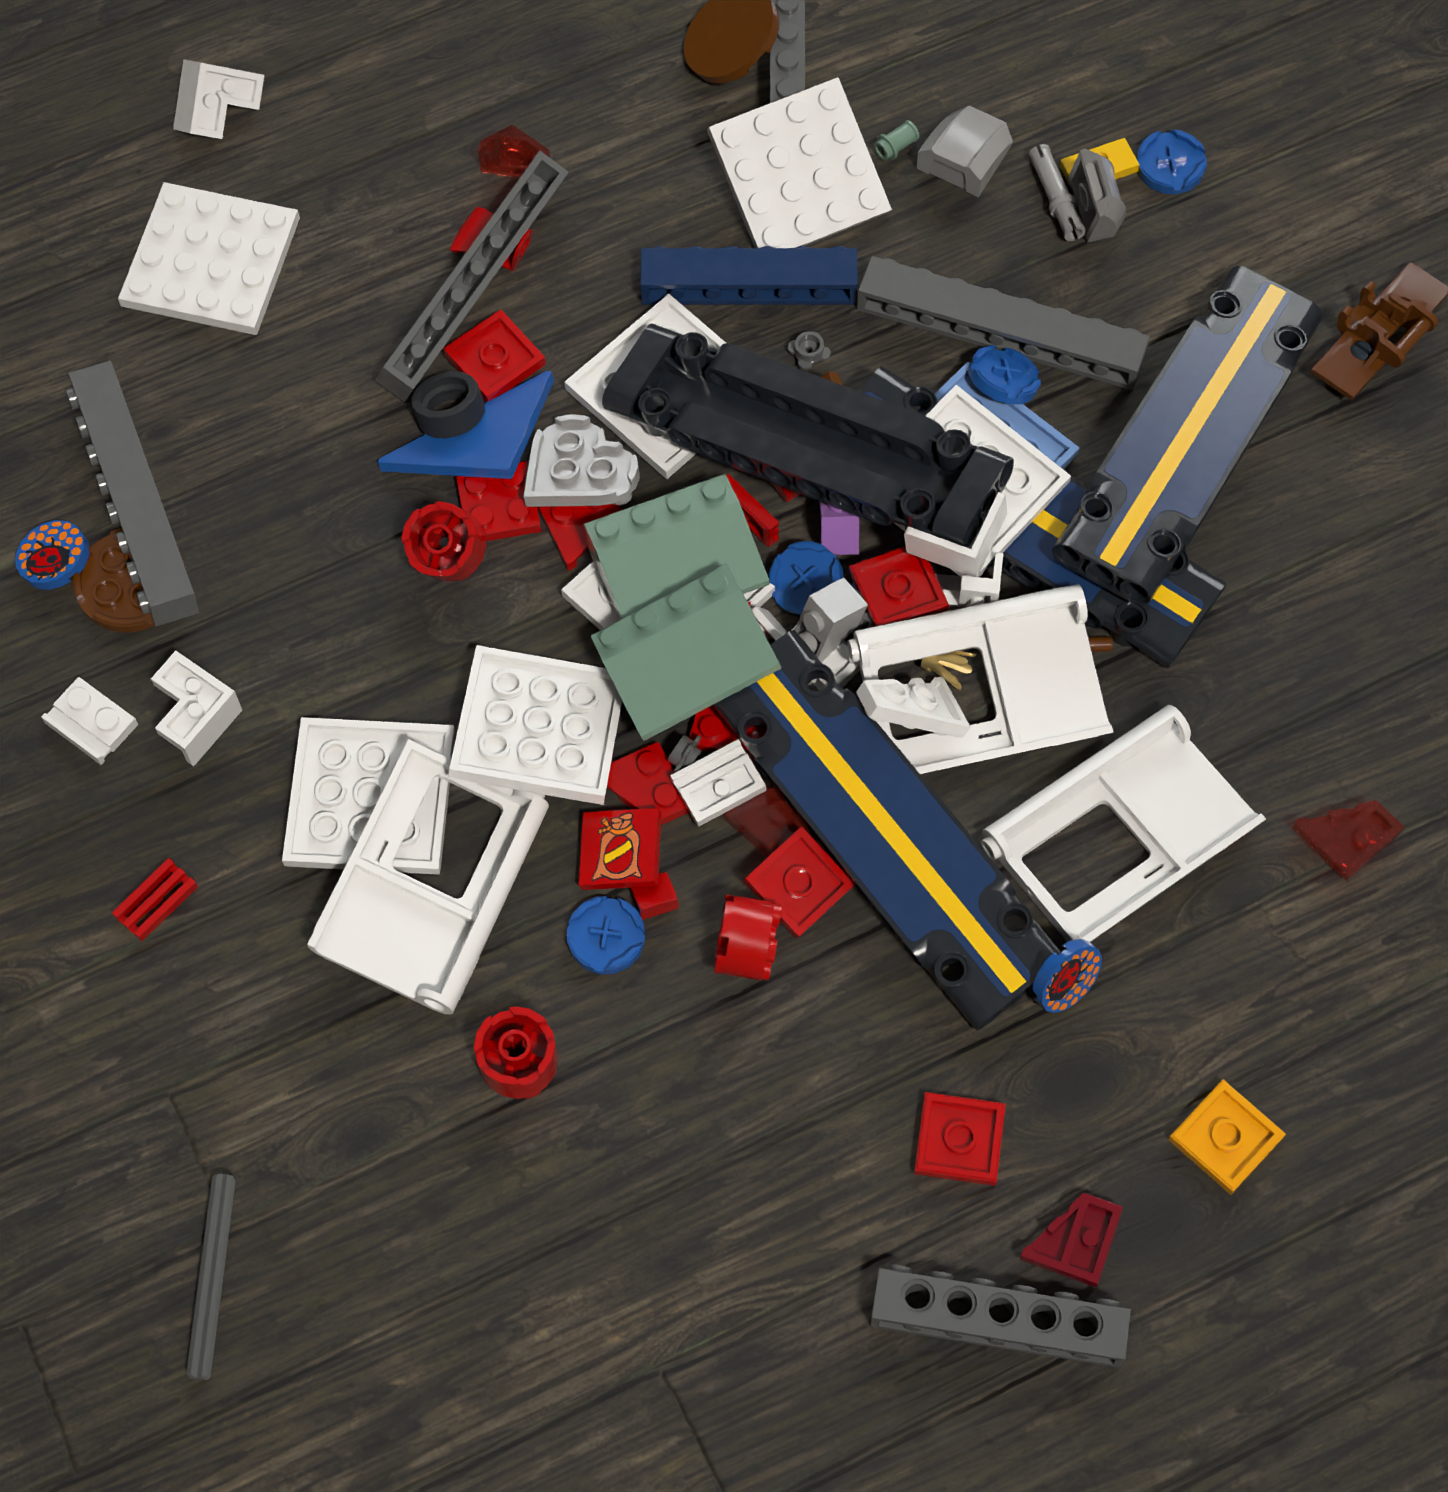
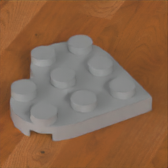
[524,414,640,507]

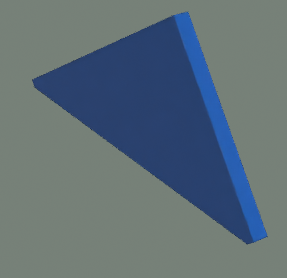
[378,371,554,479]

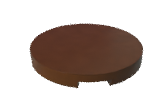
[684,0,779,84]
[73,528,187,633]

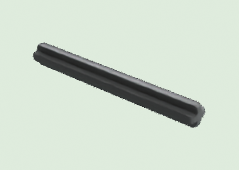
[186,1174,236,1381]

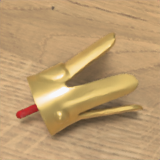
[921,651,976,690]

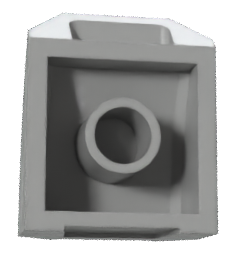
[917,106,1013,197]
[1068,148,1126,243]

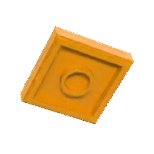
[1168,1080,1286,1195]

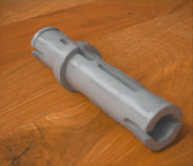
[1028,144,1086,241]

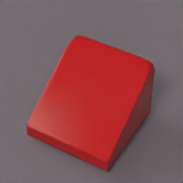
[631,872,679,920]

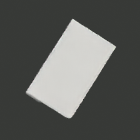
[174,59,264,139]
[904,492,1007,577]
[935,552,1003,612]
[151,651,242,766]

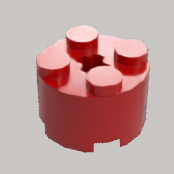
[401,501,487,582]
[714,894,782,981]
[474,1006,559,1099]

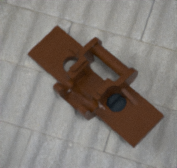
[1310,262,1448,400]

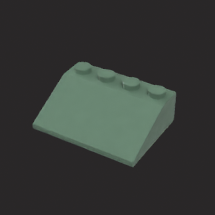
[584,474,770,620]
[591,564,782,741]

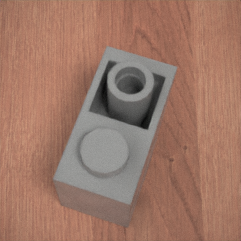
[795,577,868,662]

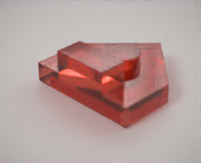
[478,124,550,177]
[725,788,808,857]

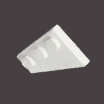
[856,677,970,738]

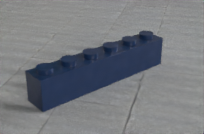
[641,246,858,305]

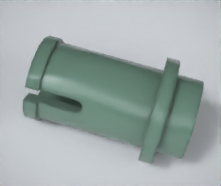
[874,120,920,161]

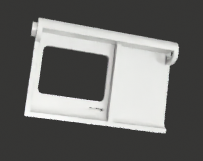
[848,584,1113,774]
[981,705,1266,942]
[307,739,549,1015]

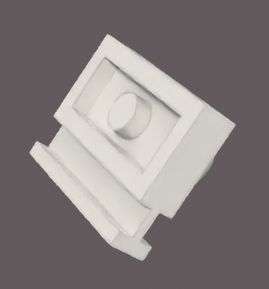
[41,677,138,765]
[670,739,766,827]

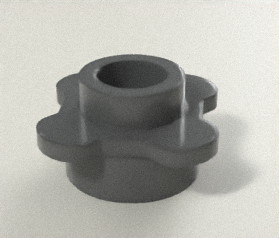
[788,331,831,370]
[668,735,702,774]

